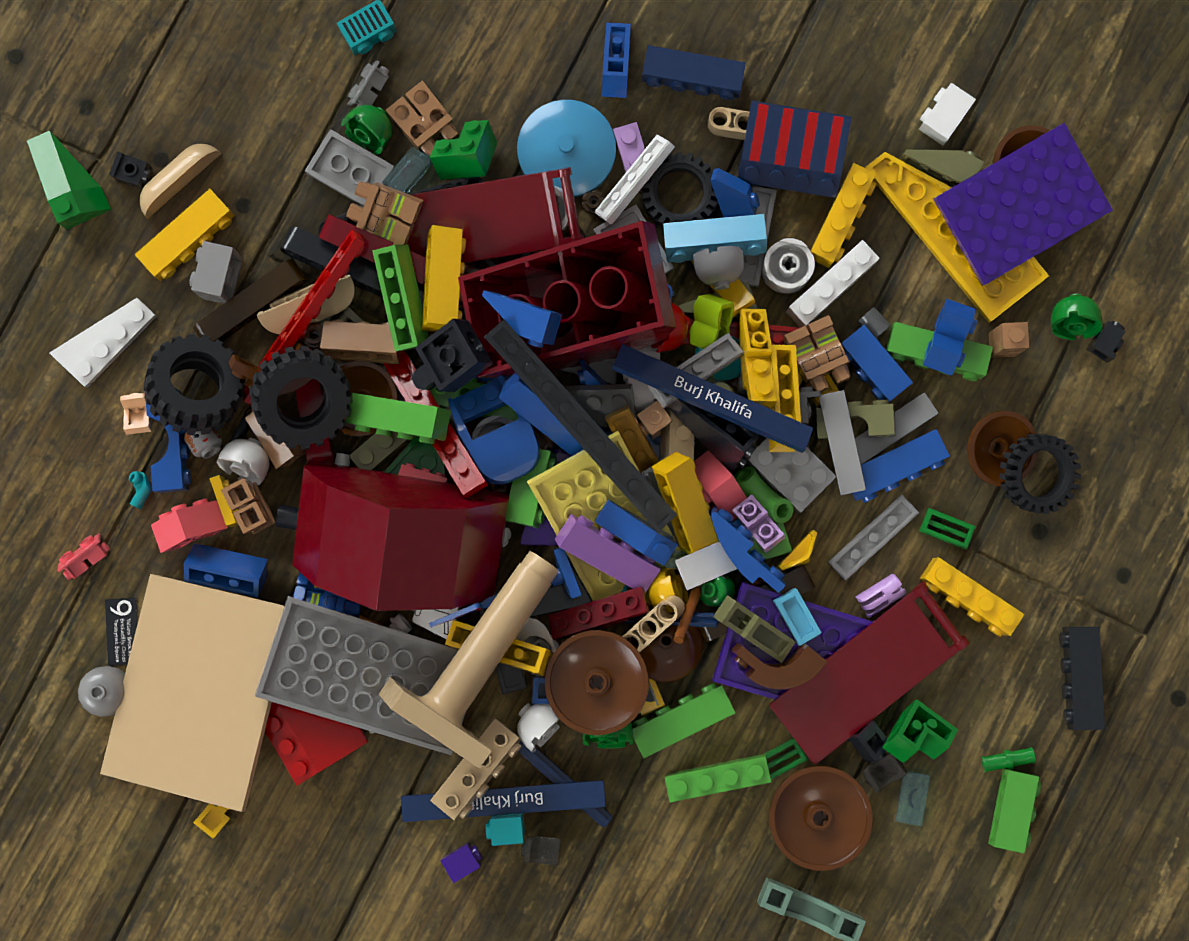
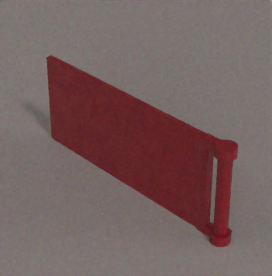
[407,167,584,263]
[769,582,970,764]

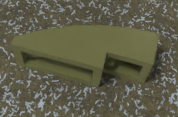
[713,595,796,663]

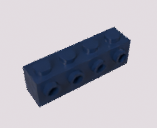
[642,45,746,100]

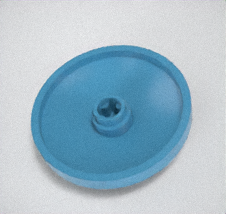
[517,100,616,198]

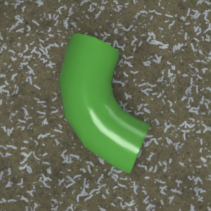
[734,466,793,523]

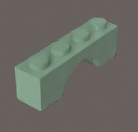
[757,877,866,941]

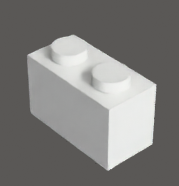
[919,83,976,146]

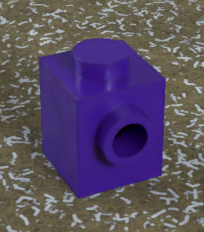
[440,842,483,883]

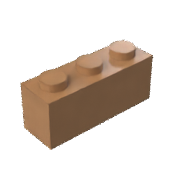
[320,320,401,364]

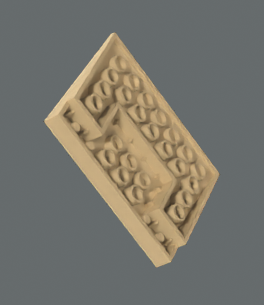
[100,574,284,812]

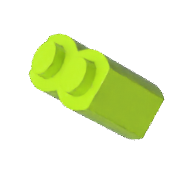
[689,294,734,349]

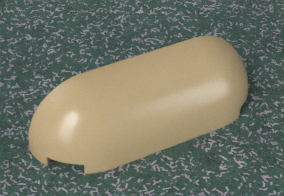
[140,144,221,219]
[257,275,354,334]

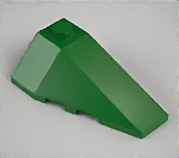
[27,131,112,230]

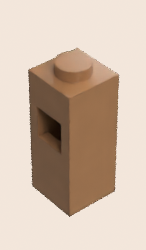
[988,322,1029,358]
[245,404,306,469]

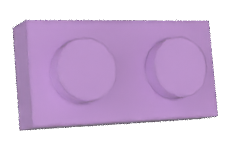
[613,122,645,173]

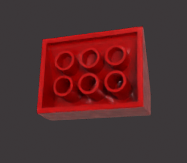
[265,702,369,786]

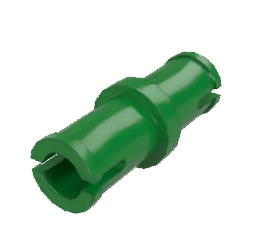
[981,747,1036,773]

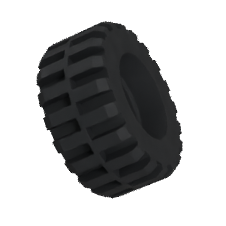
[143,334,246,436]
[250,346,353,450]

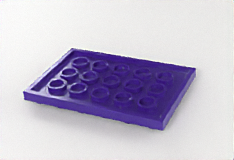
[933,123,1113,286]
[712,582,873,699]

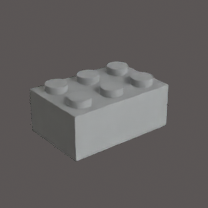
[747,438,837,514]

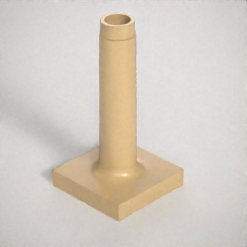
[379,551,559,769]

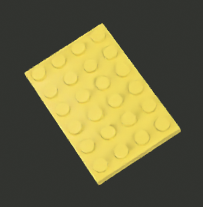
[527,431,684,601]

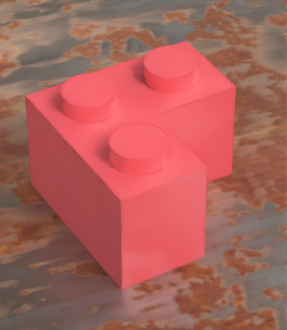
[694,450,747,522]
[151,499,228,553]

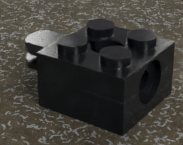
[412,318,493,392]

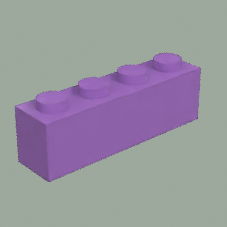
[555,514,661,593]

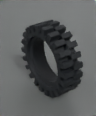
[641,152,717,229]
[999,434,1081,514]

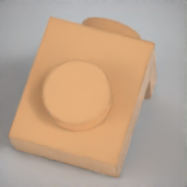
[120,393,152,435]
[637,401,672,440]

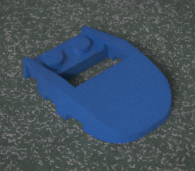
[448,376,541,484]

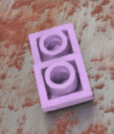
[732,495,785,553]

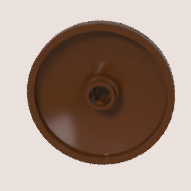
[545,630,649,735]
[769,765,873,871]

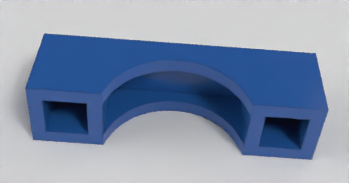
[146,388,192,493]

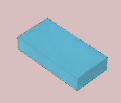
[773,588,821,646]

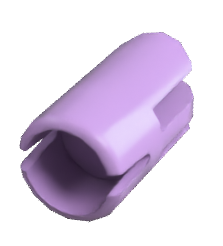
[856,574,906,618]

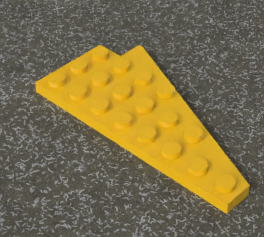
[865,152,1049,323]

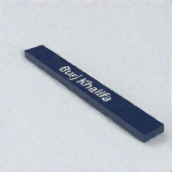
[612,344,813,453]
[401,780,606,822]

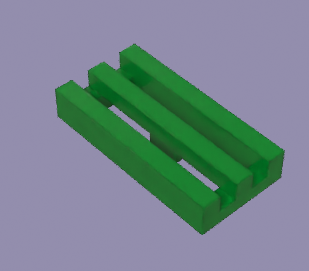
[919,508,976,550]
[764,738,808,780]

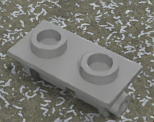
[347,61,389,107]

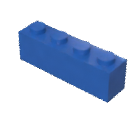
[499,372,584,456]
[851,429,950,503]

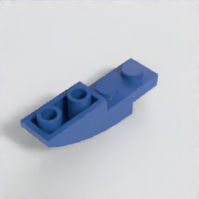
[711,506,786,593]

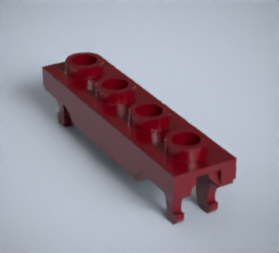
[548,587,649,641]

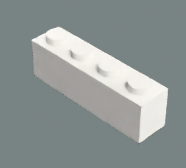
[786,240,880,328]

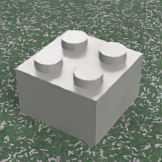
[190,241,243,304]

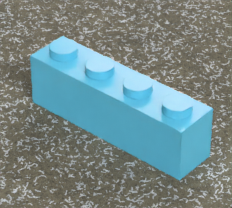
[663,214,767,263]

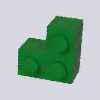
[430,120,498,180]
[882,699,958,763]

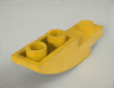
[740,309,777,407]

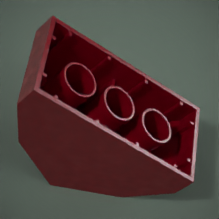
[458,221,676,378]
[292,460,510,611]

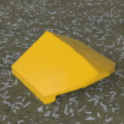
[776,530,817,571]

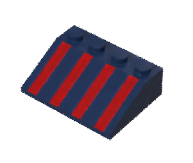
[738,100,851,198]

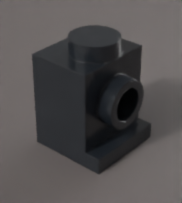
[109,151,152,189]
[1086,321,1126,363]
[847,721,887,762]

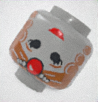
[184,428,222,459]

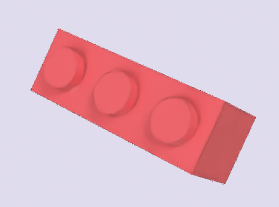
[398,463,448,483]

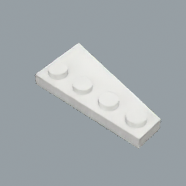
[50,298,157,388]

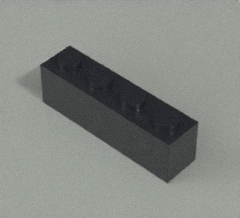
[1059,626,1105,730]

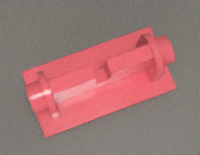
[57,533,110,580]

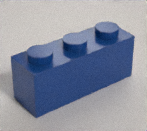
[841,325,913,403]
[184,543,268,598]

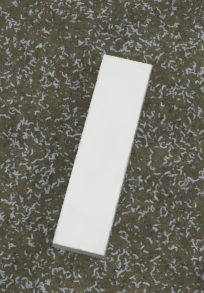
[595,135,675,225]

